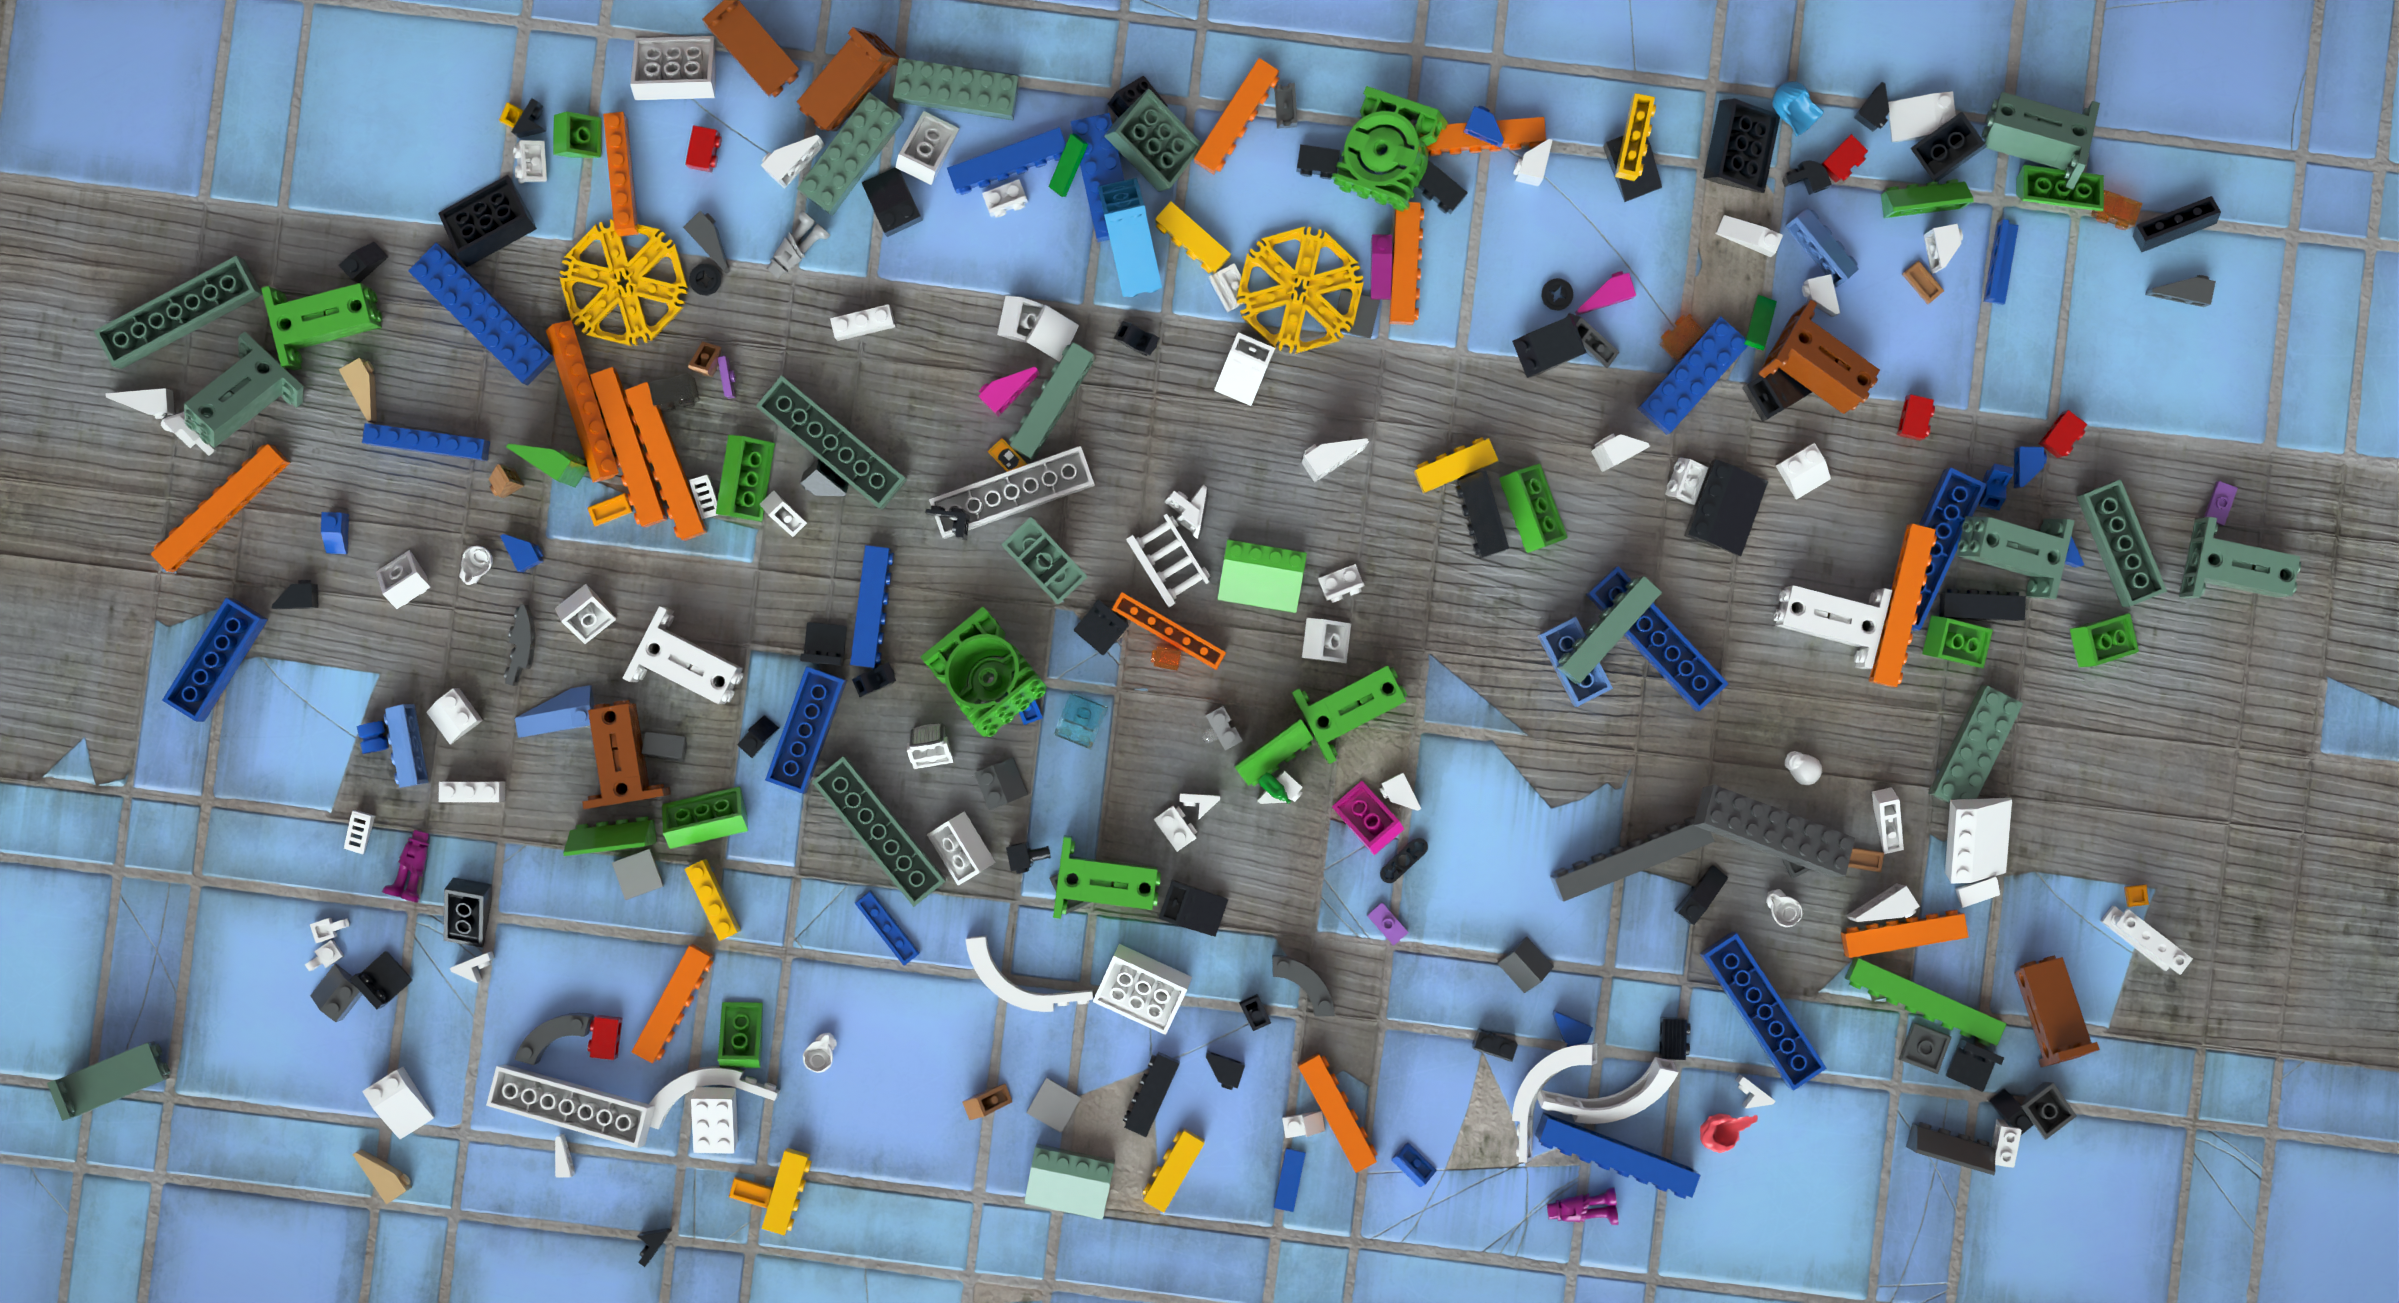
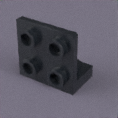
[1107,76,1168,118]
[925,506,970,540]
[1074,599,1129,655]
[800,622,847,666]
[350,951,413,1010]
[1946,1039,2004,1092]

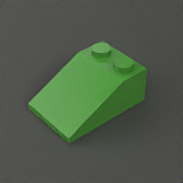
[2070,613,2139,668]
[1922,615,1993,668]
[718,1002,763,1068]

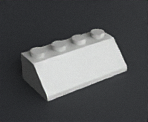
[1591,433,1650,472]

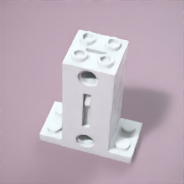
[1774,585,1892,669]
[623,606,744,704]

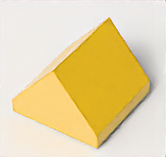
[499,102,524,128]

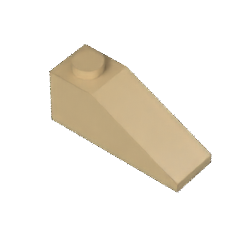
[339,358,377,424]
[352,1149,412,1205]

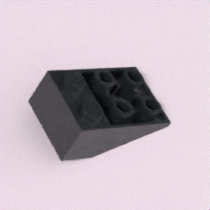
[1742,368,1812,422]
[1158,879,1229,937]

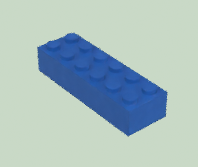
[1070,113,1124,242]
[1637,316,1748,435]
[162,598,268,722]
[765,666,847,794]

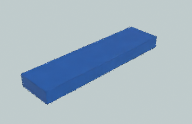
[855,890,920,966]

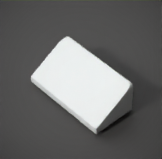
[1955,876,2000,908]

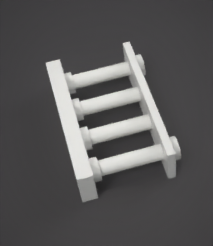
[1126,514,1211,608]
[2100,905,2193,975]

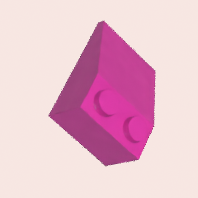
[978,367,1040,417]
[1332,781,1404,855]

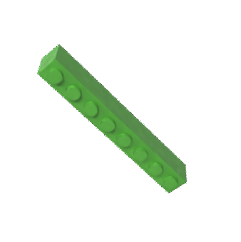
[1845,957,2007,1047]

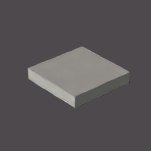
[612,849,664,900]
[1026,1077,1081,1133]

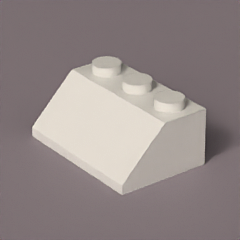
[927,811,996,885]

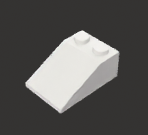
[1888,91,1956,142]
[895,111,960,185]
[761,135,825,189]
[1846,883,1920,922]
[362,1067,435,1139]

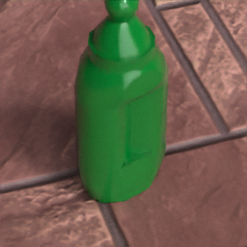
[1258,772,1291,804]

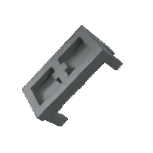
[1274,83,1297,129]
[642,732,687,762]

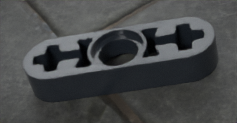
[1380,838,1428,883]

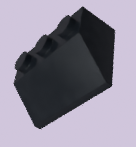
[1910,112,1988,182]

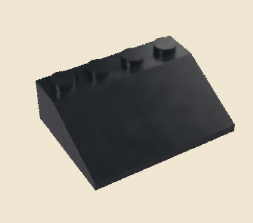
[1703,98,1780,193]
[438,175,537,267]
[1684,459,1768,557]
[1455,471,1509,559]

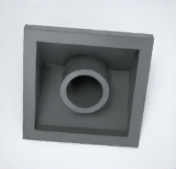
[1497,936,1554,993]

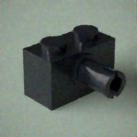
[1006,842,1051,874]

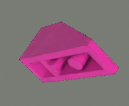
[1575,271,1636,315]

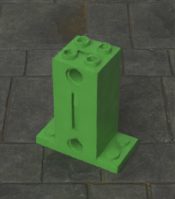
[261,283,383,371]
[1291,665,1408,764]
[1053,835,1161,919]

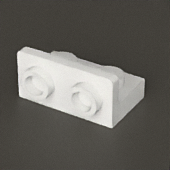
[513,140,547,184]
[982,179,1028,218]
[1665,458,1708,505]
[1318,564,1365,603]
[1154,805,1197,852]
[1991,1119,2021,1168]

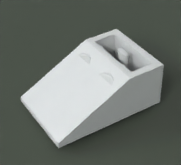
[1214,332,1275,406]

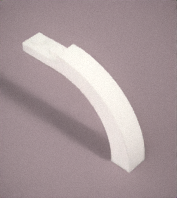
[965,935,1094,1012]
[1512,1043,1597,1163]
[1537,1057,1679,1124]
[649,1066,781,1130]

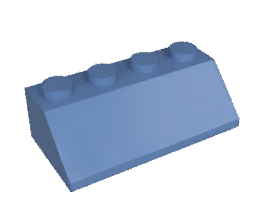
[1785,208,1859,287]
[1537,617,1613,707]
[384,704,429,788]

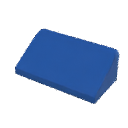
[1391,1143,1437,1187]

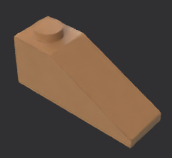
[489,464,524,498]

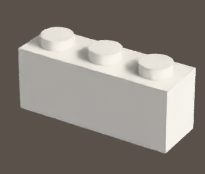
[830,304,896,341]
[439,781,505,802]

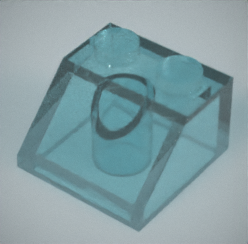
[1054,693,1108,749]

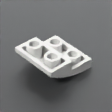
[1026,304,1079,362]

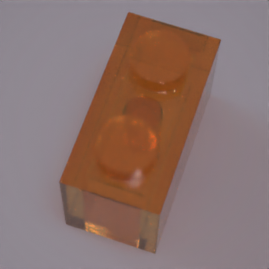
[2091,190,2143,230]
[1151,646,1182,671]

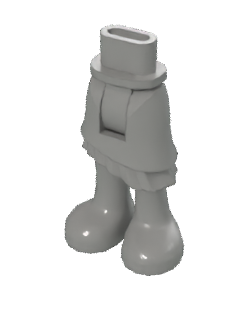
[766,210,831,279]

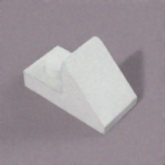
[1179,793,1220,819]
[450,951,495,983]
[1735,1074,1776,1108]
[1282,1110,1325,1138]

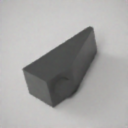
[683,211,730,274]
[2145,275,2216,307]
[1567,313,1619,368]

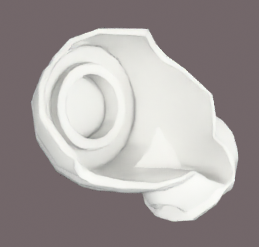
[459,545,493,585]
[1785,751,1822,785]
[1766,889,1803,927]
[803,1033,837,1073]

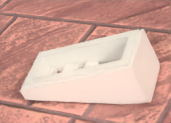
[689,475,718,520]
[344,810,375,854]
[555,1134,575,1177]

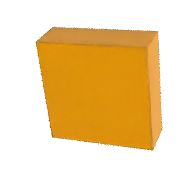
[2124,884,2149,907]

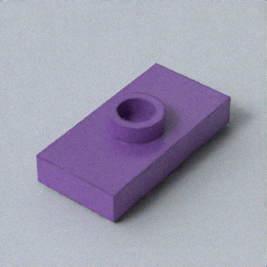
[718,356,736,399]
[2204,481,2238,526]
[1367,902,1409,946]

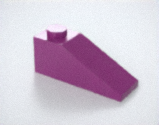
[1371,234,1392,300]

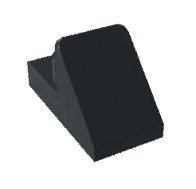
[511,98,546,138]
[737,715,779,758]
[1239,994,1271,1031]
[637,1228,672,1267]

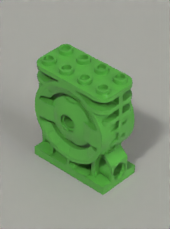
[1331,86,1448,212]
[920,606,1046,737]

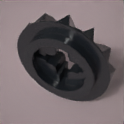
[689,264,722,296]
[1541,278,1573,311]

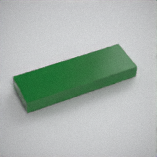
[1048,134,1088,197]
[1744,295,1777,351]

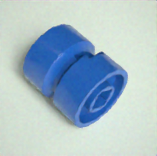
[356,721,389,754]

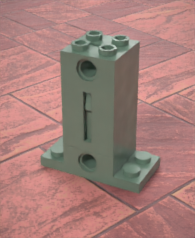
[1981,92,2100,189]
[184,331,303,448]
[1957,516,2075,599]
[1001,517,1088,605]
[2179,517,2301,599]
[47,1041,170,1121]

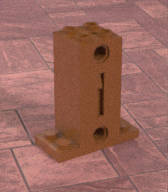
[702,0,799,98]
[797,27,901,131]
[1758,299,1880,414]
[582,700,671,809]
[2014,955,2100,1068]

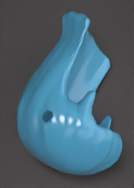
[1773,81,1824,137]

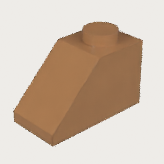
[688,341,721,377]
[962,1084,1012,1120]

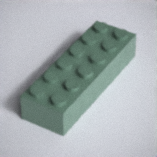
[893,58,1020,120]
[797,92,904,216]
[1009,342,1095,461]
[2076,479,2167,607]
[1557,576,1662,684]
[1928,686,2023,804]

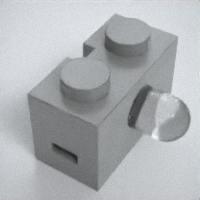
[1202,706,1243,751]

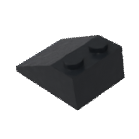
[1603,136,1662,202]
[862,167,923,237]
[1512,315,1587,378]
[444,877,492,948]

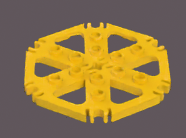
[559,219,688,347]
[1236,226,1364,354]

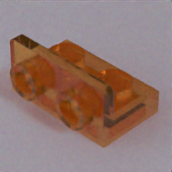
[1659,313,1705,361]

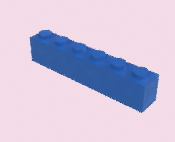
[947,127,1066,195]
[362,423,490,461]
[850,545,894,668]

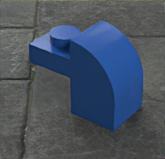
[1979,464,2014,511]

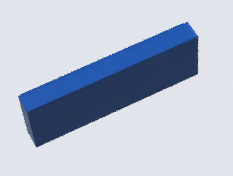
[1274,1148,1306,1212]

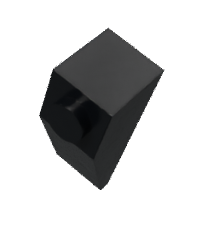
[1674,865,1728,925]

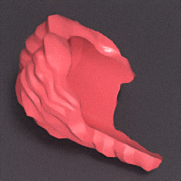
[1700,1113,1758,1153]

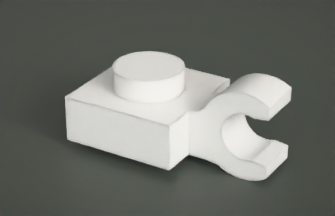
[310,918,350,943]
[305,940,344,971]

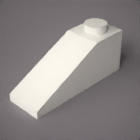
[1716,215,1783,257]
[106,388,175,419]
[1872,787,1904,854]

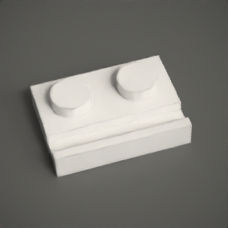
[1208,263,1250,313]

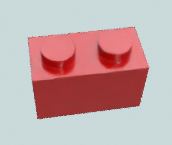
[685,125,722,173]
[1821,134,1868,183]
[1897,394,1935,441]
[2038,410,2088,458]
[587,1015,623,1060]

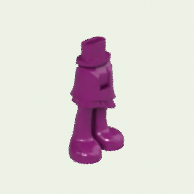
[382,830,429,903]
[1547,1187,1619,1225]

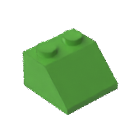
[553,112,601,158]

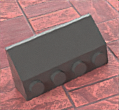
[1906,1122,1995,1175]

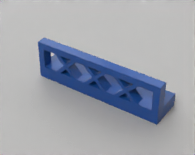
[1983,219,2019,305]

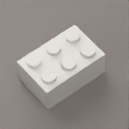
[691,1087,738,1153]

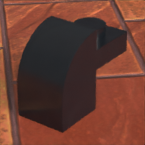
[1782,160,1832,195]
[1114,321,1159,356]
[852,662,896,697]

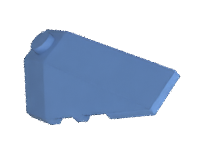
[515,685,595,738]

